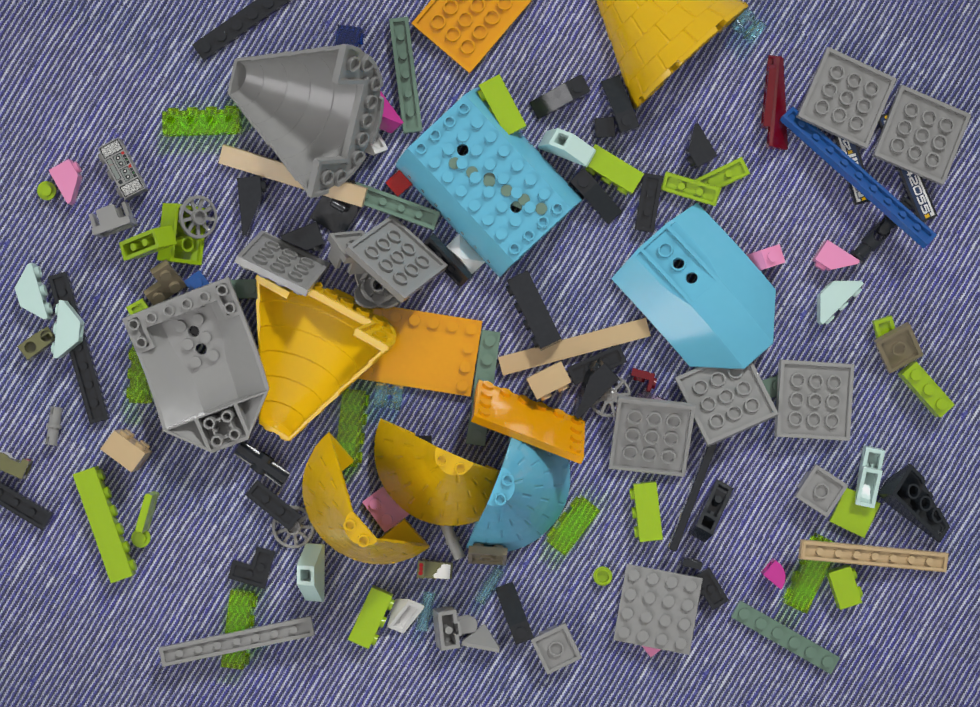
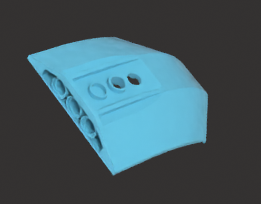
[611,203,776,369]

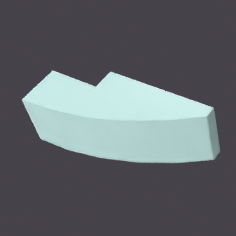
[855,445,885,508]

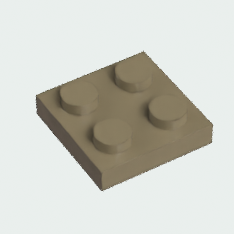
[873,322,923,374]
[468,543,508,566]

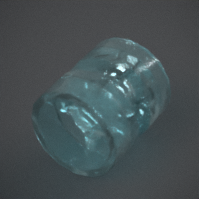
[730,8,767,44]
[373,383,404,411]

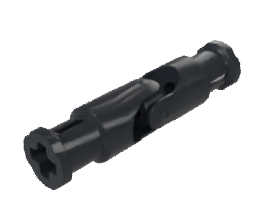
[850,196,915,264]

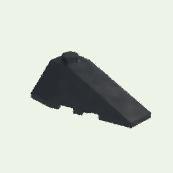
[878,464,950,542]

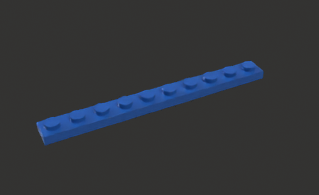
[780,107,937,249]

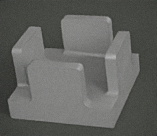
[88,202,138,238]
[327,230,366,275]
[794,464,849,518]
[531,622,582,675]

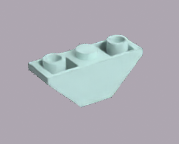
[538,128,596,167]
[15,263,53,320]
[817,281,864,325]
[51,300,85,358]
[297,543,325,602]

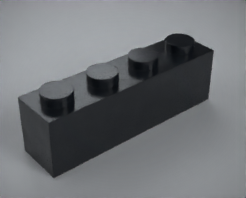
[506,270,562,351]

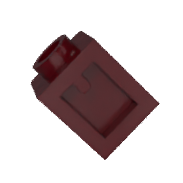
[630,368,657,392]

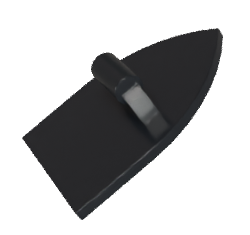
[310,180,358,233]

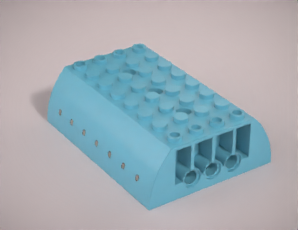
[396,87,583,278]

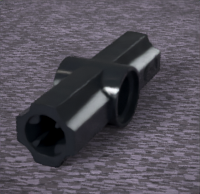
[234,441,291,487]

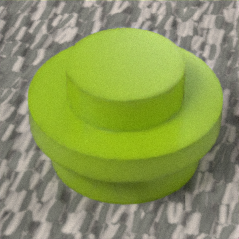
[37,181,57,200]
[131,530,151,548]
[593,566,612,586]

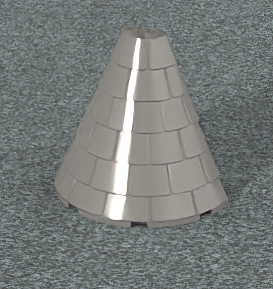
[227,44,384,198]

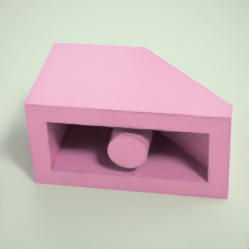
[49,159,82,205]
[812,240,860,271]
[747,244,785,271]

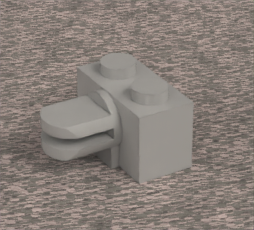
[432,606,478,651]

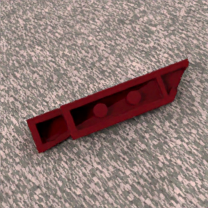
[760,55,788,150]

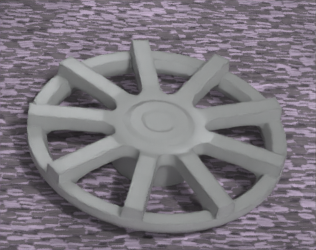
[178,195,217,239]
[591,376,631,417]
[272,505,315,549]

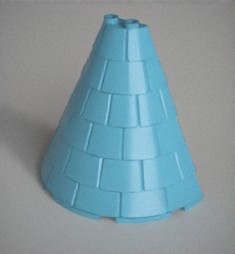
[466,437,570,552]

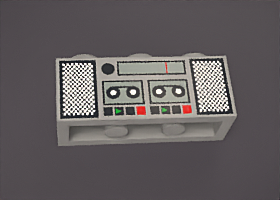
[98,137,148,201]

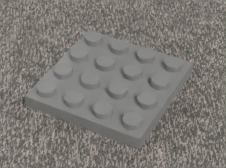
[796,47,896,149]
[872,85,971,186]
[345,216,448,303]
[235,230,330,297]
[774,359,855,441]
[675,362,779,447]
[609,395,696,477]
[613,564,703,655]

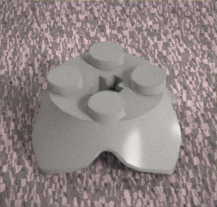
[354,271,400,309]

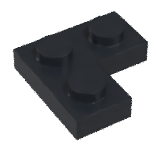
[228,546,276,589]
[694,567,729,610]

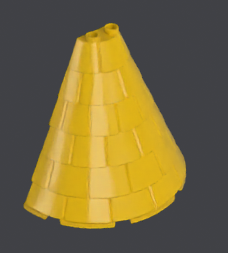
[596,0,749,110]
[255,274,397,441]
[374,418,500,526]
[302,432,430,564]

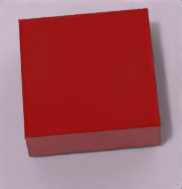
[385,170,412,197]

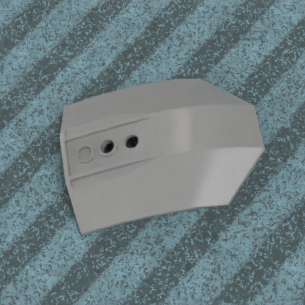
[122,277,269,453]

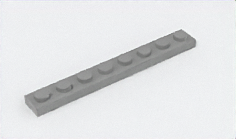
[159,616,315,667]

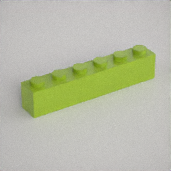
[72,466,137,583]

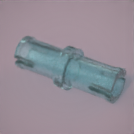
[474,566,505,605]
[416,591,436,632]

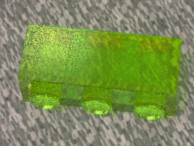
[546,495,600,556]

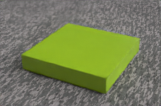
[829,488,881,538]
[135,491,159,533]

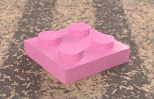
[362,487,409,532]

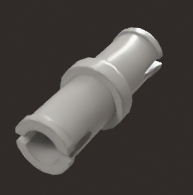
[45,406,63,446]
[440,525,465,561]

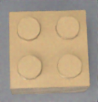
[526,361,571,401]
[101,429,152,472]

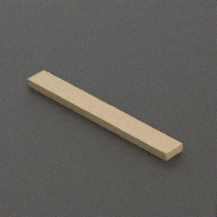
[218,144,368,207]
[498,318,651,376]
[798,539,949,572]

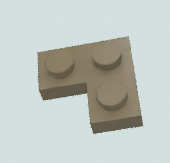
[143,260,187,305]

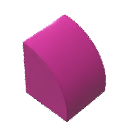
[760,558,785,589]

